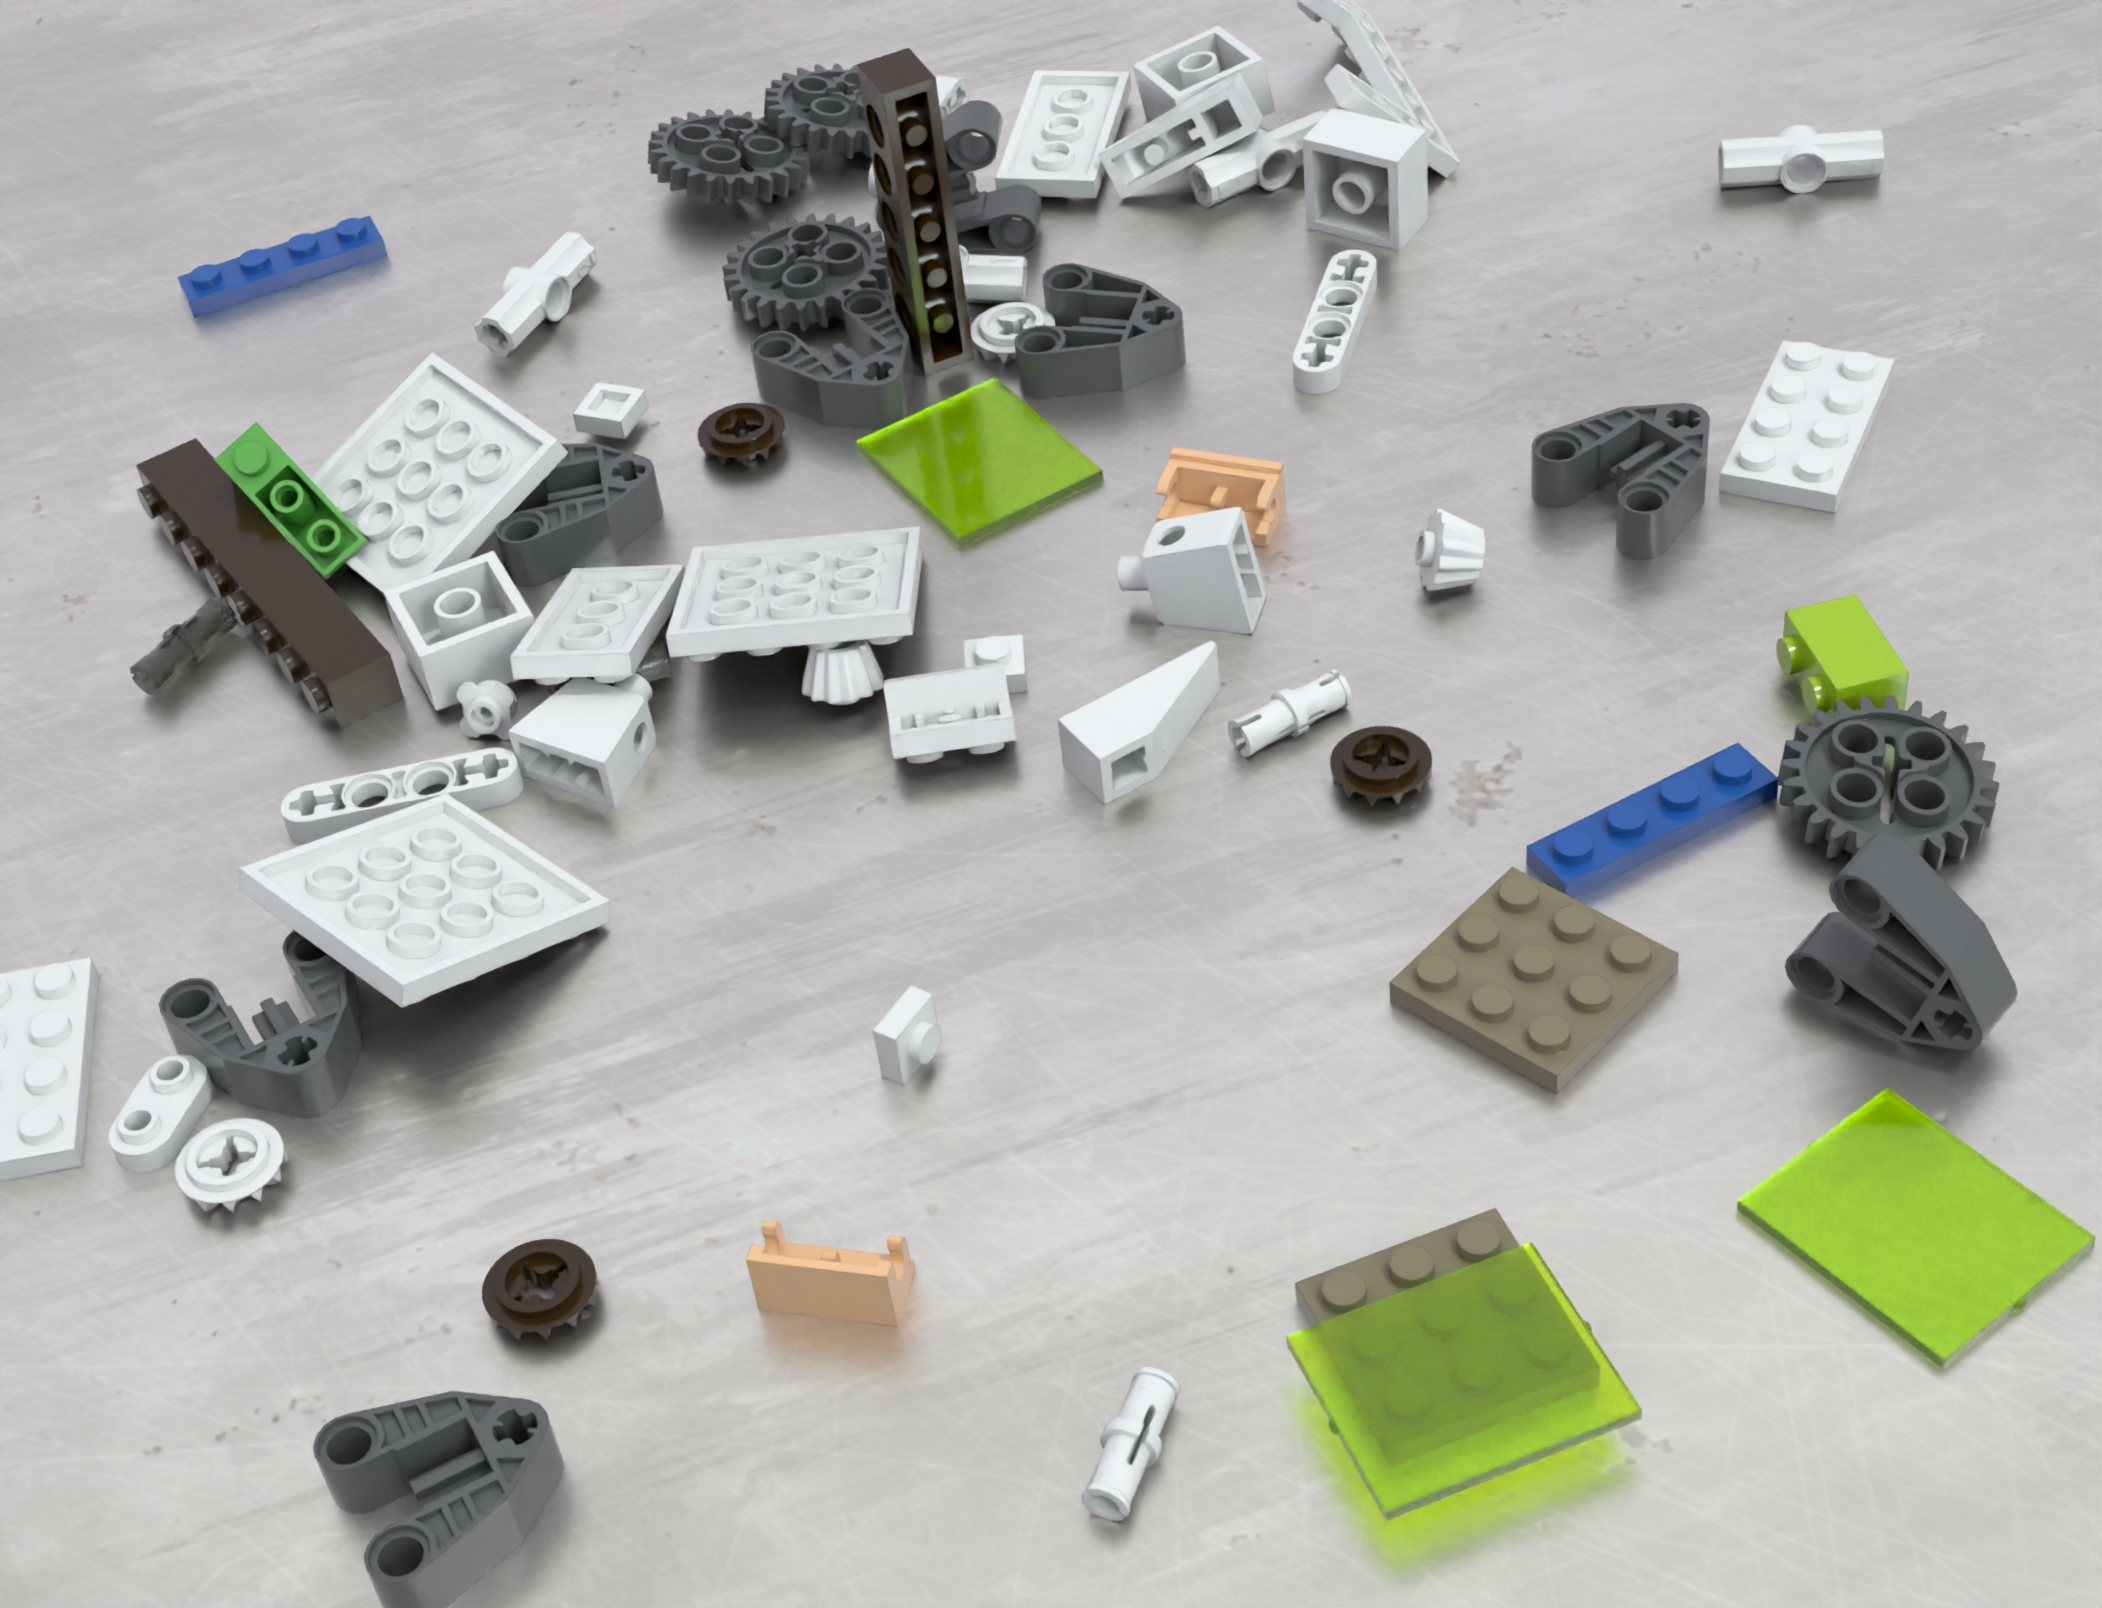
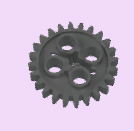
[764,64,871,158]
[648,109,810,205]
[722,213,890,331]
[1777,695,1999,870]

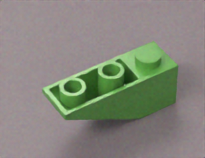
[214,422,369,580]

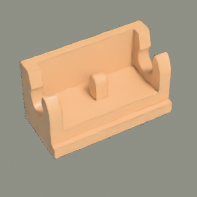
[1156,447,1286,547]
[746,1220,916,1327]

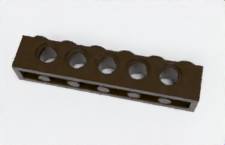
[857,48,974,376]

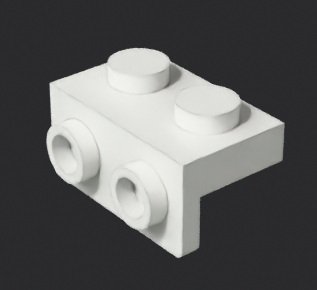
[883,663,1017,763]

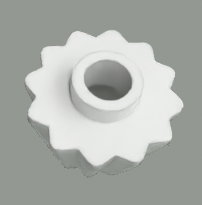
[1415,508,1486,591]
[802,639,883,705]

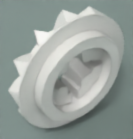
[970,302,1055,364]
[175,1118,288,1212]

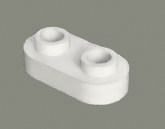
[108,1054,214,1173]

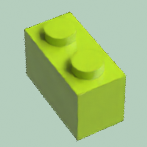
[1776,594,1909,717]

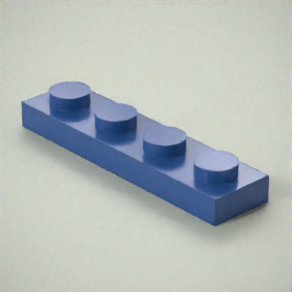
[177,215,388,318]
[1526,743,1778,899]

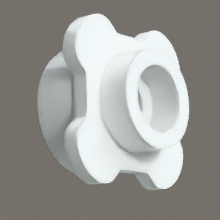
[456,680,517,740]

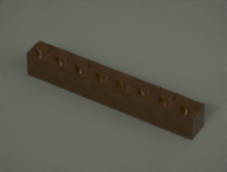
[136,438,404,729]

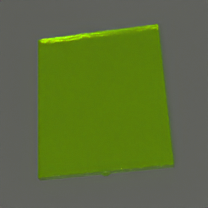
[856,377,1103,547]
[1737,1087,2096,1369]
[1286,1242,1642,1521]

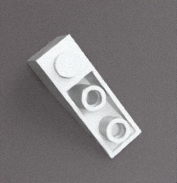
[1057,640,1220,805]

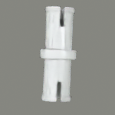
[1227,669,1352,757]
[1081,1367,1180,1521]

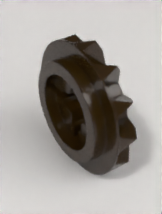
[698,403,787,466]
[1330,726,1432,806]
[482,1239,599,1340]

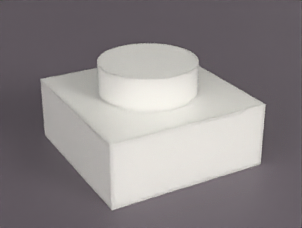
[573,382,649,439]
[963,634,1027,694]
[873,985,941,1085]

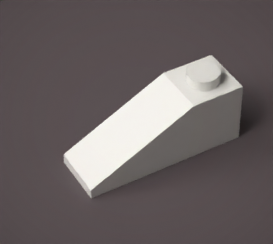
[1098,72,1263,200]

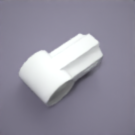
[959,245,1027,306]

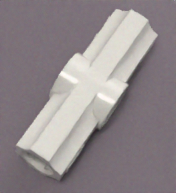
[1187,110,1327,208]
[1717,124,1885,194]
[474,231,598,357]

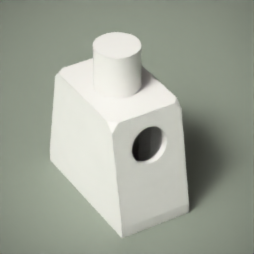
[1117,507,1267,634]
[508,673,657,808]

